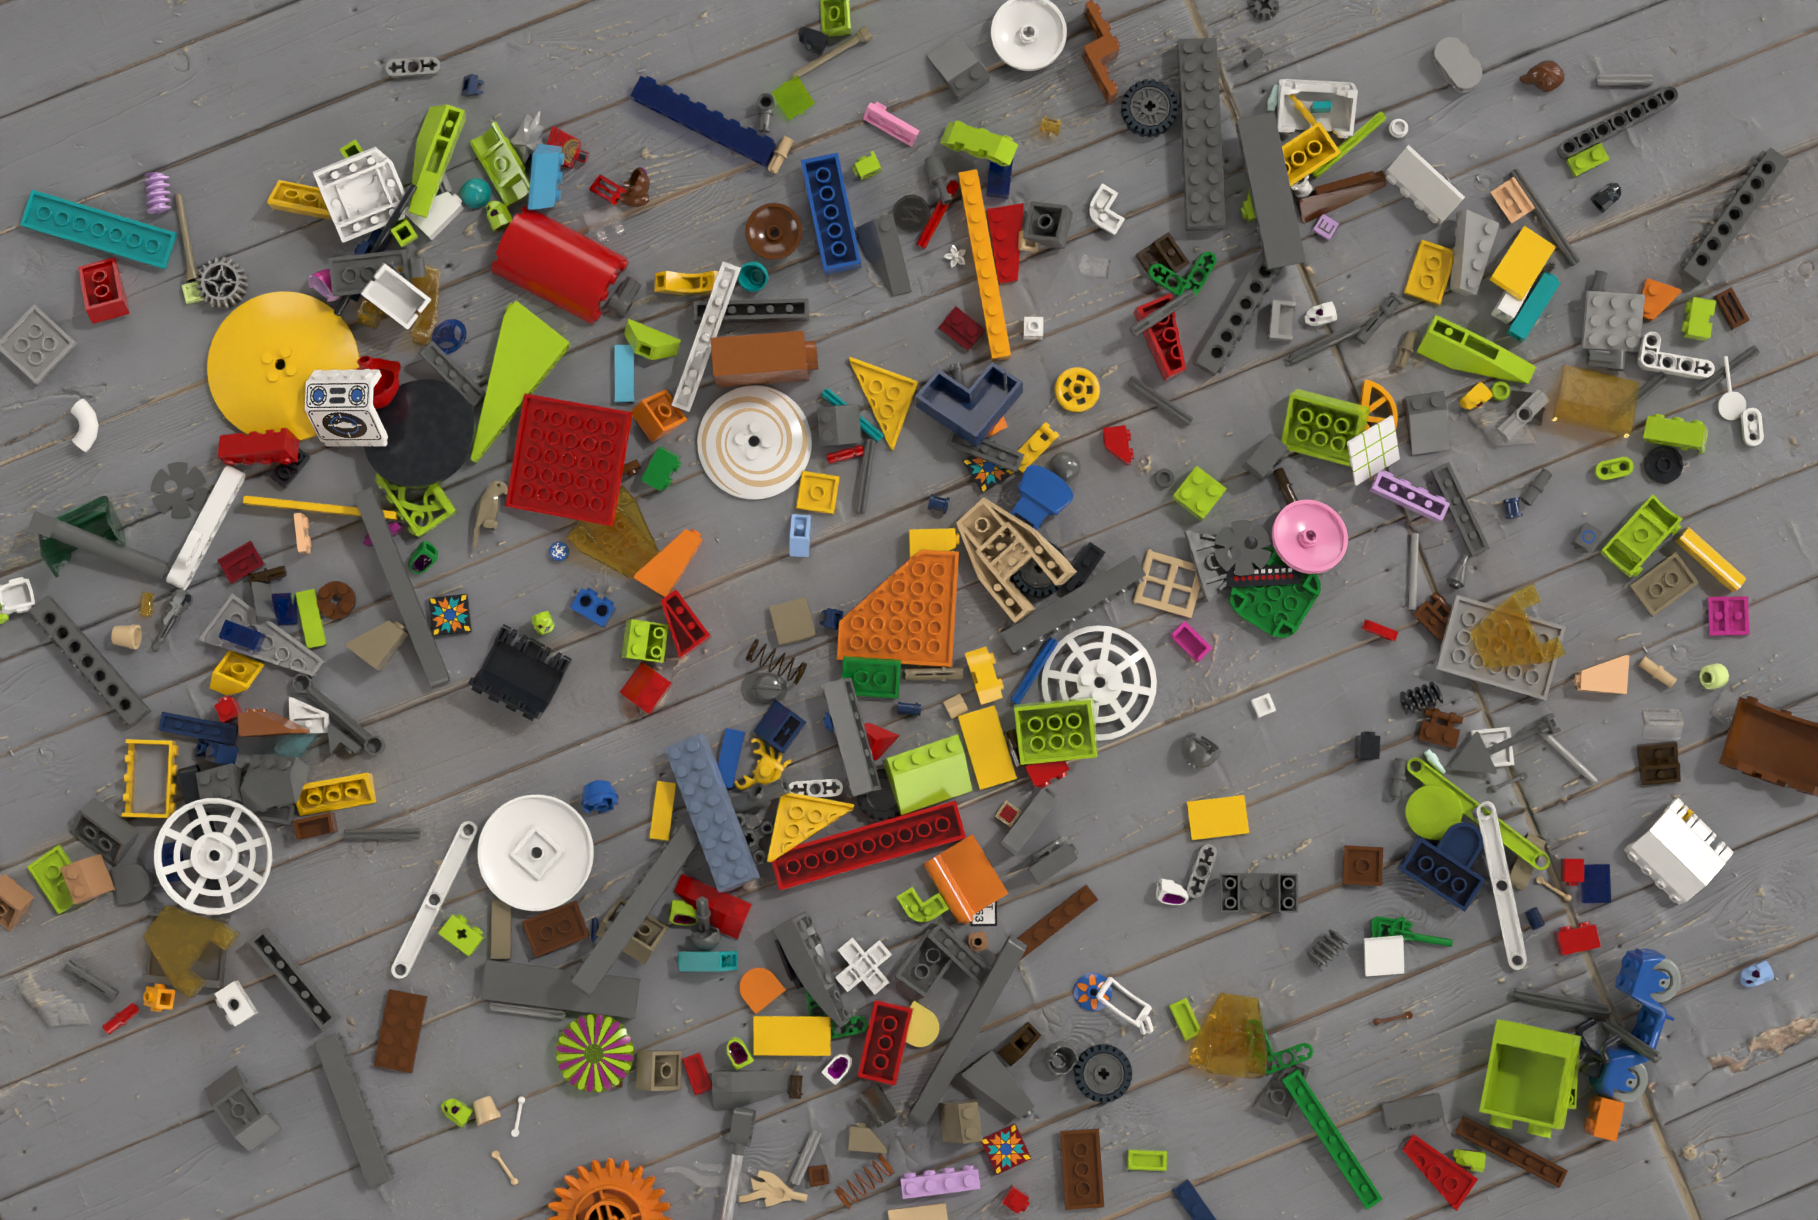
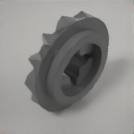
[1249,0,1279,21]

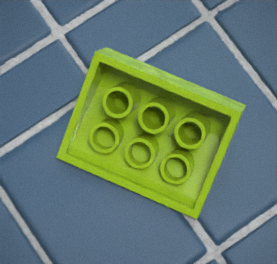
[1281,389,1370,467]
[1014,697,1098,765]
[882,734,972,815]

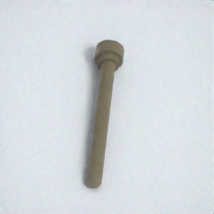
[790,26,873,80]
[174,193,201,283]

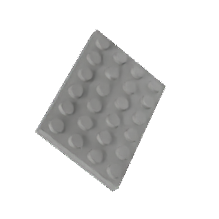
[1435,595,1566,701]

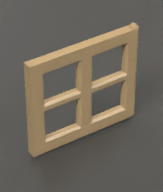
[1133,549,1200,618]

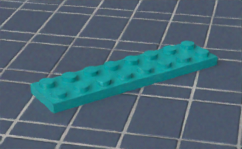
[20,190,178,270]

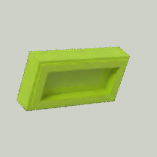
[1168,997,1203,1041]
[1127,1149,1167,1171]

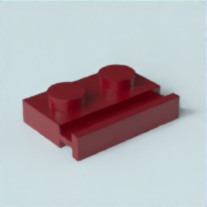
[938,306,985,352]
[217,541,265,584]

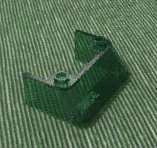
[39,496,126,578]

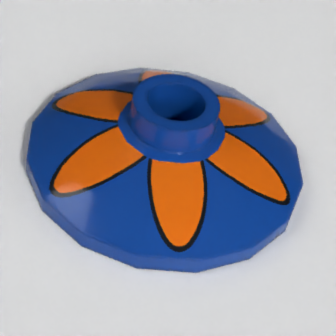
[1074,972,1112,1011]

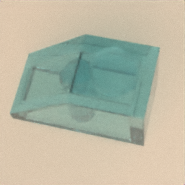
[274,733,320,759]

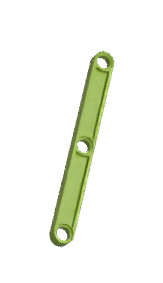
[1407,758,1550,870]

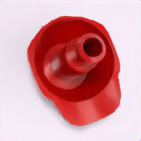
[355,356,401,409]

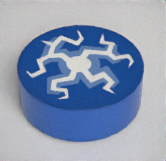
[550,542,569,561]

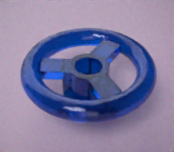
[432,319,467,354]

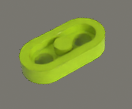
[1594,457,1634,481]

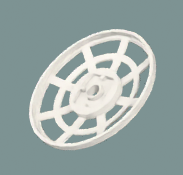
[1041,625,1157,741]
[154,798,272,915]

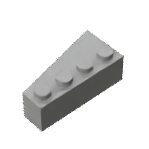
[1450,210,1499,297]

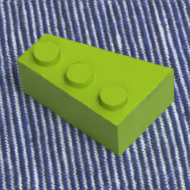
[1643,414,1708,455]

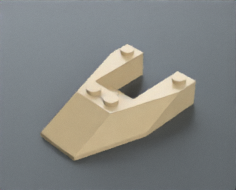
[956,498,1077,623]

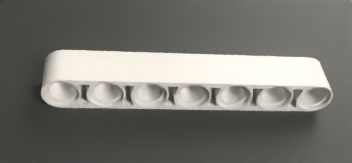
[166,465,246,590]

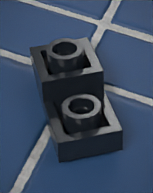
[270,448,310,489]

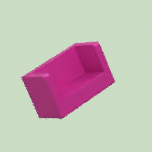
[1170,621,1212,663]

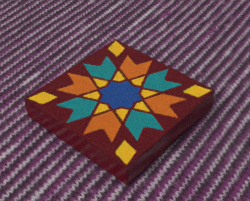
[981,1123,1032,1175]

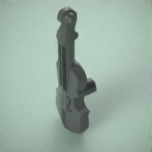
[152,589,193,652]

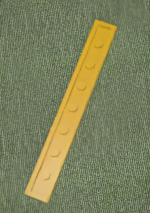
[243,496,399,521]

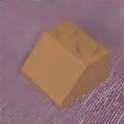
[60,854,115,905]
[0,874,34,932]

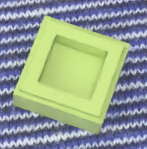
[181,281,205,305]

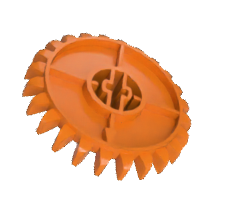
[547,1157,673,1220]

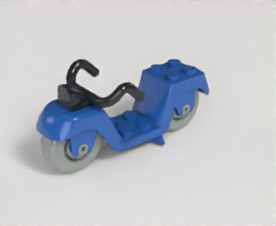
[1575,948,1681,1103]

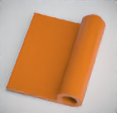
[923,834,1009,925]

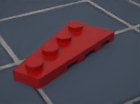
[986,203,1024,284]

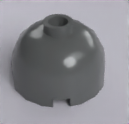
[1182,732,1221,768]

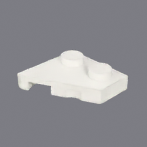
[289,697,330,735]

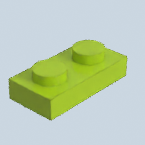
[1566,143,1609,178]

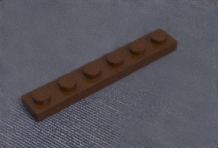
[995,884,1098,960]

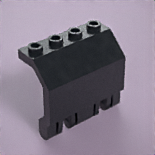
[468,624,572,721]

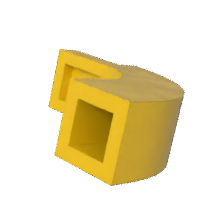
[654,271,719,295]

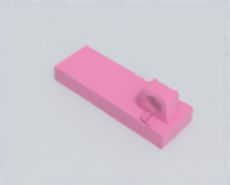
[863,102,920,147]

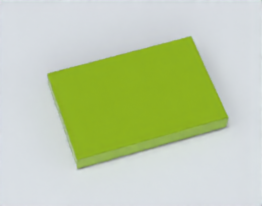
[27,845,74,914]

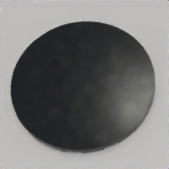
[364,379,476,489]

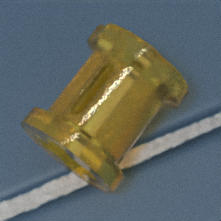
[1040,116,1062,136]

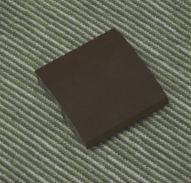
[1135,232,1190,287]
[1637,741,1681,785]

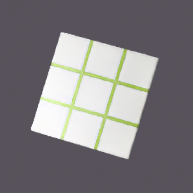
[1347,415,1400,486]

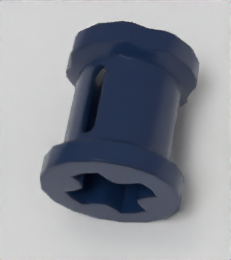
[928,493,950,514]
[1502,497,1523,519]

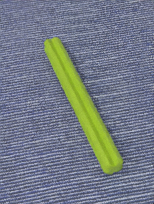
[1311,111,1387,178]

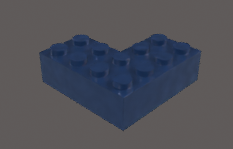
[915,362,1023,447]

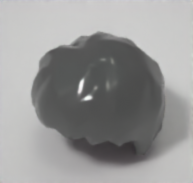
[1044,1041,1078,1076]

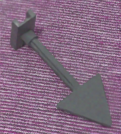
[1450,713,1561,774]

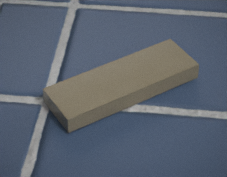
[491,900,512,959]

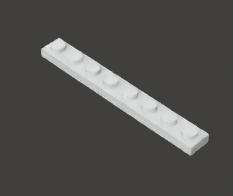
[671,261,741,412]

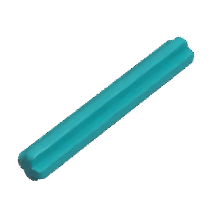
[821,388,884,442]

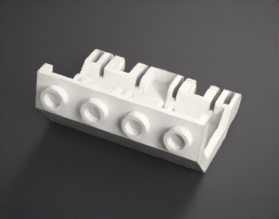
[1623,797,1734,905]

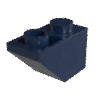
[195,738,239,765]

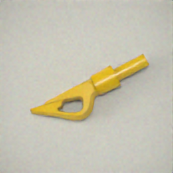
[1288,94,1317,126]

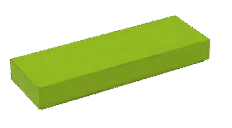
[296,589,327,649]

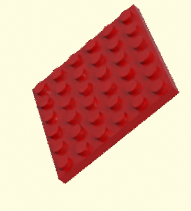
[505,393,633,526]

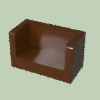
[293,812,338,840]

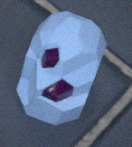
[1739,960,1774,987]

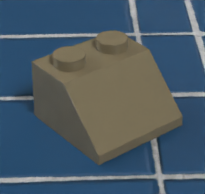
[636,1050,682,1091]

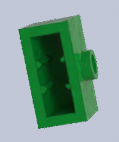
[641,446,682,491]

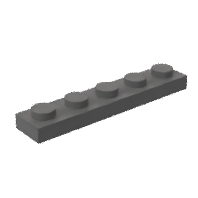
[1431,462,1490,557]

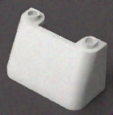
[1277,79,1358,138]

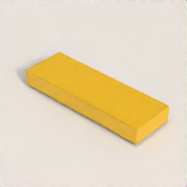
[649,781,677,841]

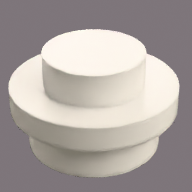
[1389,119,1408,138]

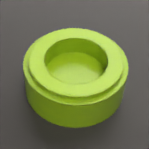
[1490,381,1510,401]

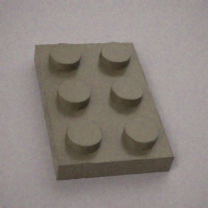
[1629,552,1699,617]

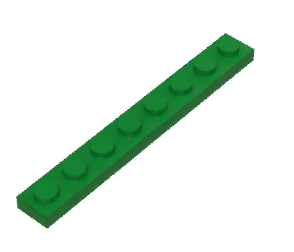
[1281,1069,1383,1210]

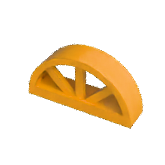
[1359,379,1398,431]

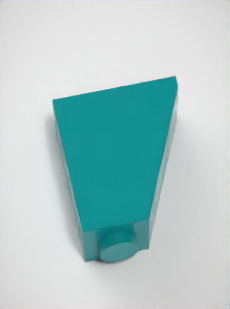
[677,950,738,971]

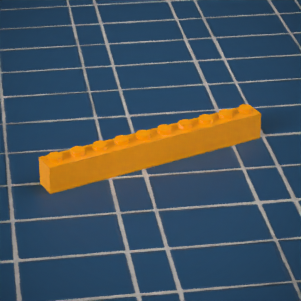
[958,169,1011,362]

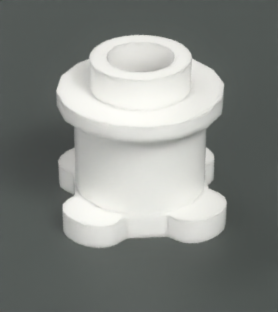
[1291,175,1313,198]

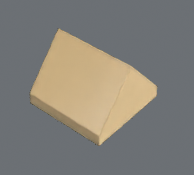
[943,694,969,719]

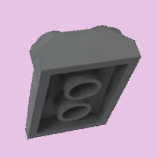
[895,928,953,1001]

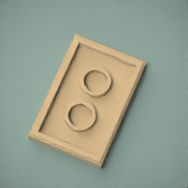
[888,1203,948,1220]

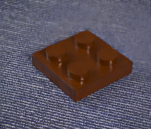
[1342,845,1383,886]

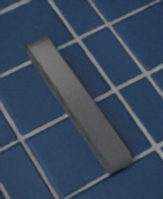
[1557,86,1678,159]

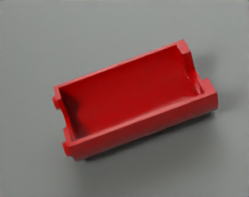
[491,205,629,325]

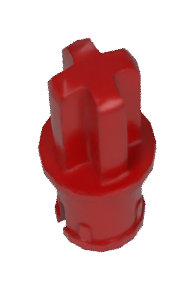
[102,1003,139,1035]

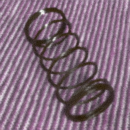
[746,638,807,685]

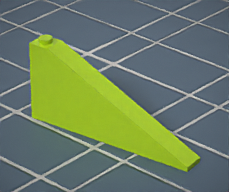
[471,300,572,463]

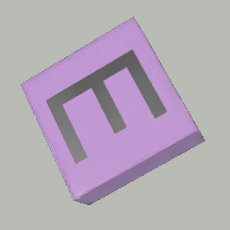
[1312,214,1339,241]

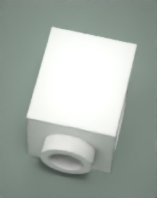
[1023,317,1043,340]

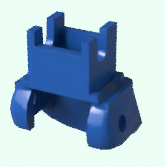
[1010,465,1073,531]

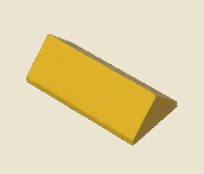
[1282,122,1341,187]
[267,180,333,221]
[296,773,376,816]

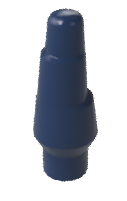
[591,918,599,944]

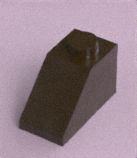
[997,1022,1041,1067]

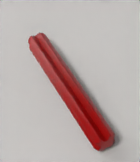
[917,180,959,249]

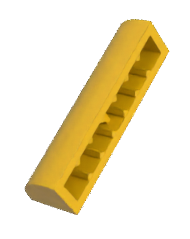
[1674,527,1746,592]

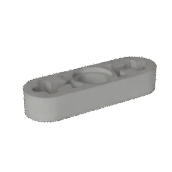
[385,57,442,78]
[1186,844,1217,898]

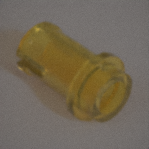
[138,592,154,617]

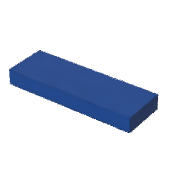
[718,728,745,788]

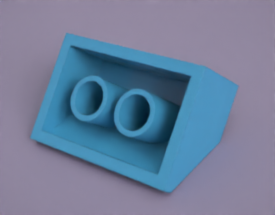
[528,144,565,210]

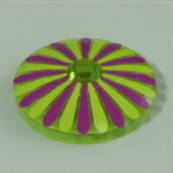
[556,1014,634,1092]

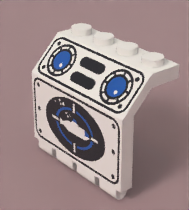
[305,369,388,446]

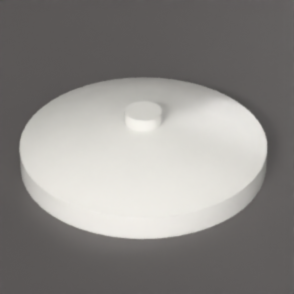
[991,0,1067,71]

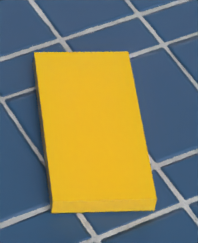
[1489,226,1556,301]
[958,705,1017,790]
[753,1016,831,1056]

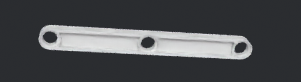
[1477,801,1527,970]
[391,821,478,979]

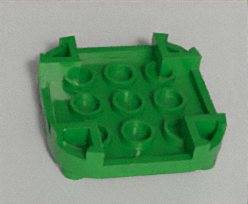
[1229,547,1321,639]

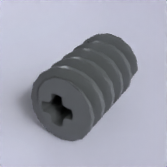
[1307,929,1349,972]

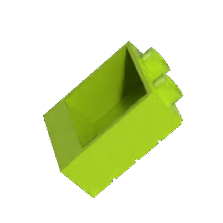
[1479,1019,1581,1138]

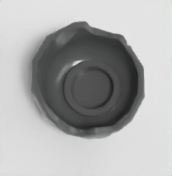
[1049,452,1080,481]
[691,927,721,951]

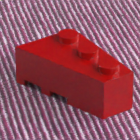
[661,590,712,660]

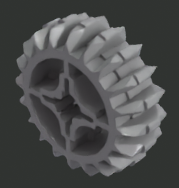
[196,257,248,309]

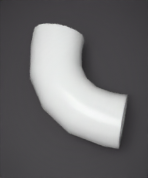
[71,399,99,452]

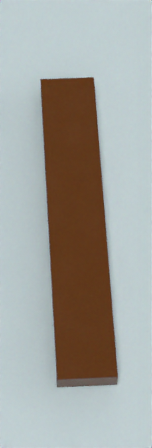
[1454,1116,1568,1188]

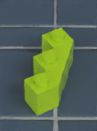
[940,120,1019,166]

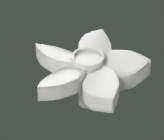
[944,245,966,268]

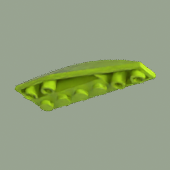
[409,104,466,219]
[1416,315,1536,385]

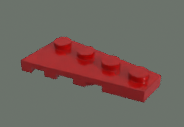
[1402,1133,1478,1211]

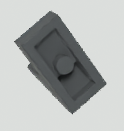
[327,724,363,754]

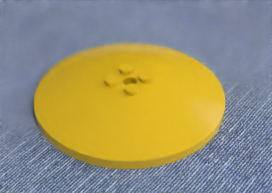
[207,291,360,442]

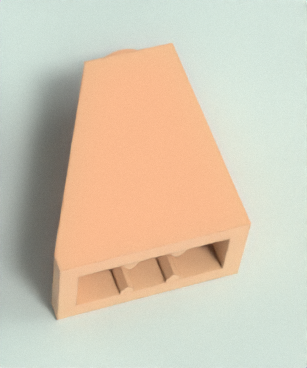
[1574,655,1630,695]

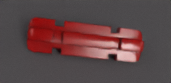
[827,445,864,464]

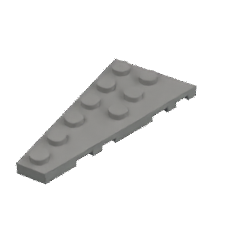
[198,593,326,677]

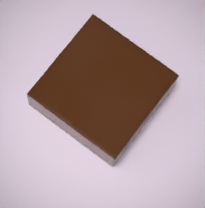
[807,1164,830,1187]

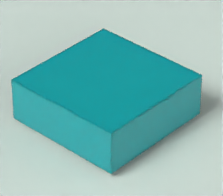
[1310,101,1332,113]

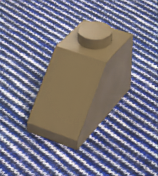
[848,1122,887,1154]

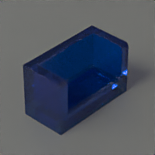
[986,158,1014,199]
[219,620,266,652]

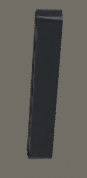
[178,764,230,898]

